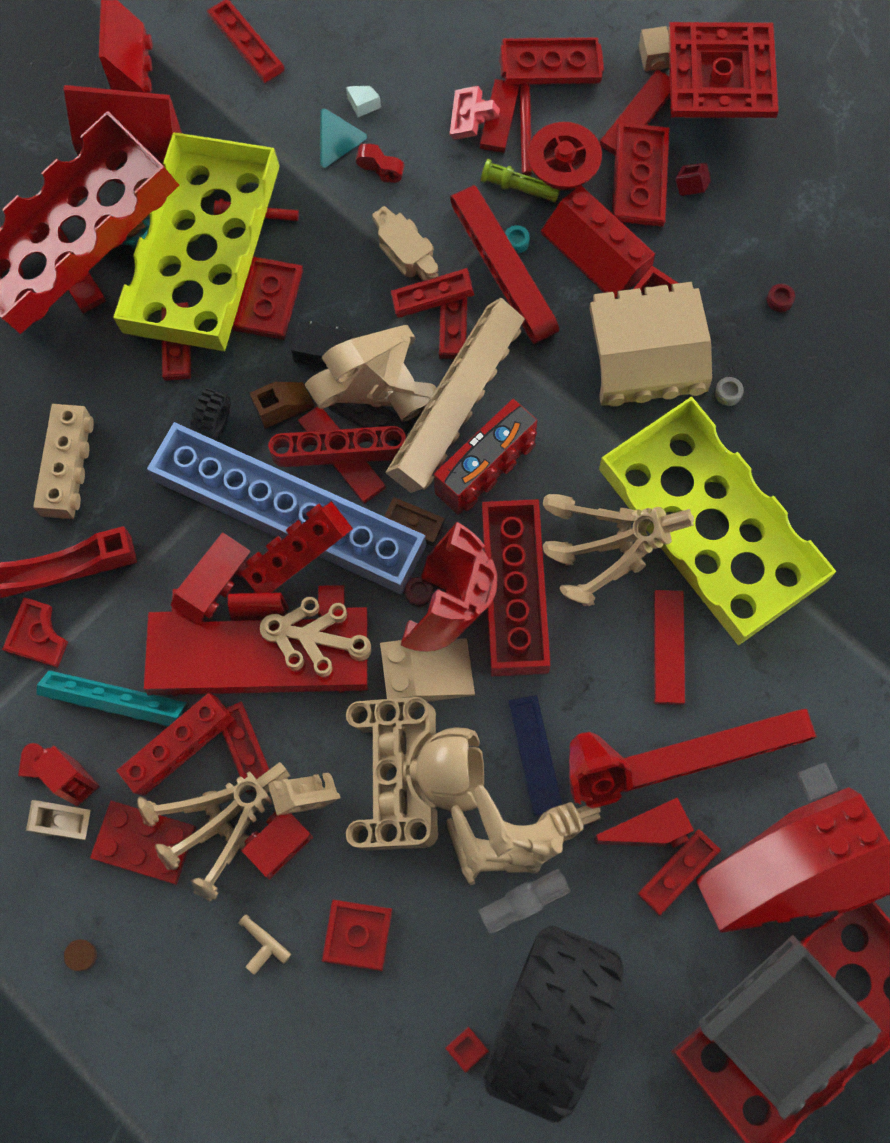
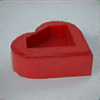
[18,743,44,779]

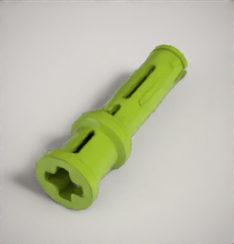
[480,159,560,203]

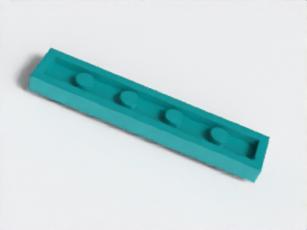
[37,670,187,726]

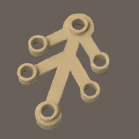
[260,597,372,677]

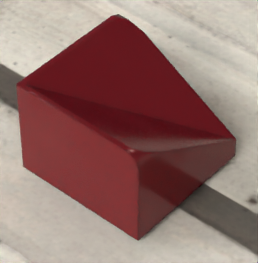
[676,163,711,196]

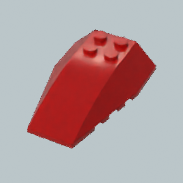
[696,787,890,933]

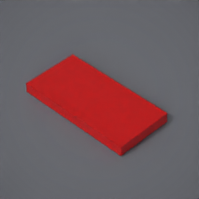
[612,122,669,227]

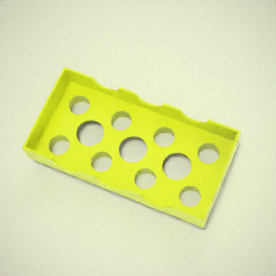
[113,132,280,351]
[599,397,837,646]

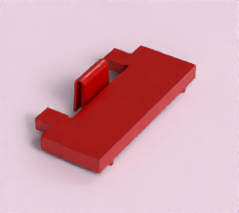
[144,585,368,696]

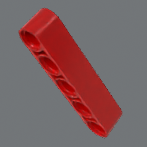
[268,426,406,467]

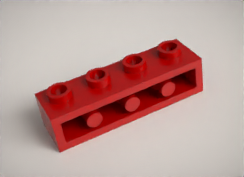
[241,501,353,593]

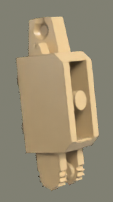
[372,206,439,281]

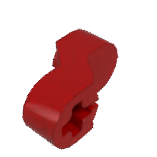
[356,144,404,183]

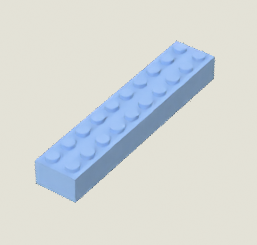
[147,422,426,595]

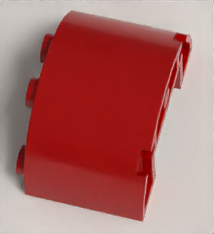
[400,522,497,652]

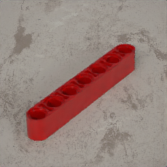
[450,185,559,343]
[622,709,817,792]

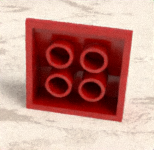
[99,0,153,93]

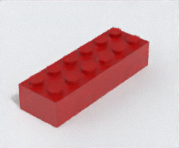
[482,499,551,676]

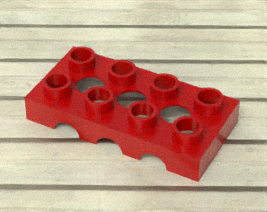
[0,111,180,334]
[670,901,890,1143]

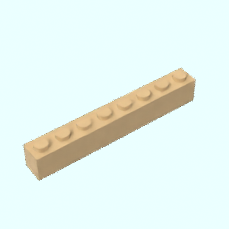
[385,298,525,493]

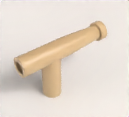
[238,914,292,975]

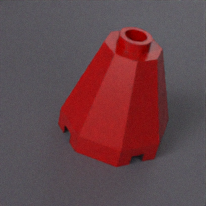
[570,732,632,809]

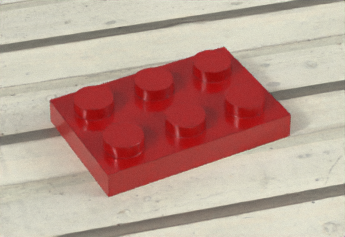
[90,801,197,885]

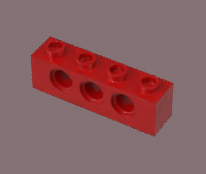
[116,693,235,796]

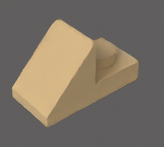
[26,800,91,840]

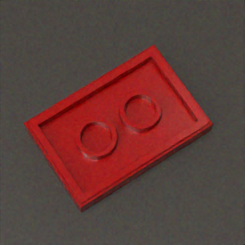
[232,257,303,340]

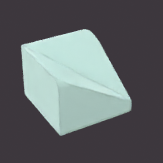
[346,86,381,117]

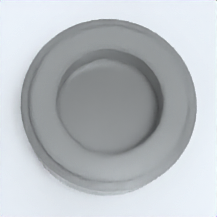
[715,377,744,406]

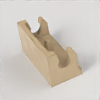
[268,773,341,816]

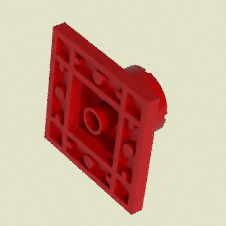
[668,22,779,118]

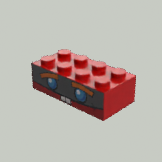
[434,399,538,515]

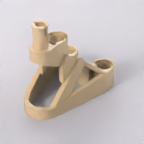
[305,325,437,422]

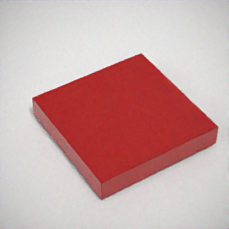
[322,899,393,971]

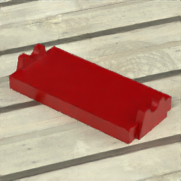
[499,37,604,85]

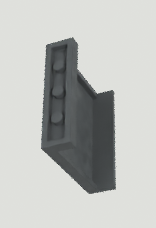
[698,935,881,1119]

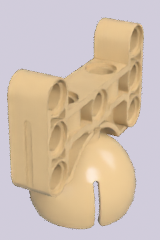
[346,697,484,851]

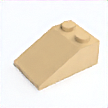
[380,639,475,702]

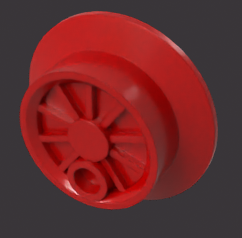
[528,122,602,190]

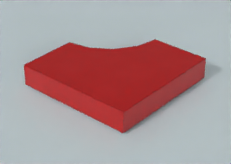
[2,597,68,669]

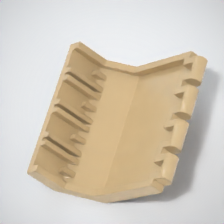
[590,282,712,406]

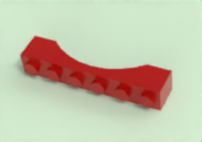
[0,526,137,598]

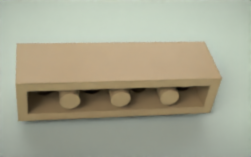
[33,404,94,519]

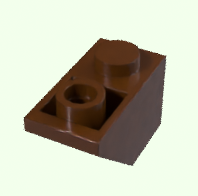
[250,382,315,429]

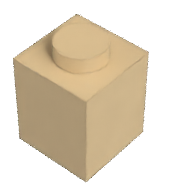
[639,26,669,71]

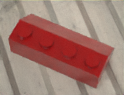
[541,185,655,299]

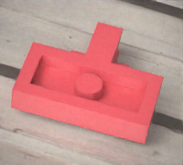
[450,86,500,140]

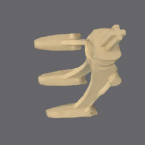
[543,494,694,606]
[137,762,290,901]
[446,785,601,885]

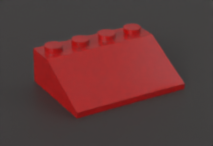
[64,85,182,166]

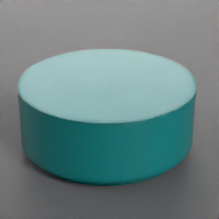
[505,225,530,253]

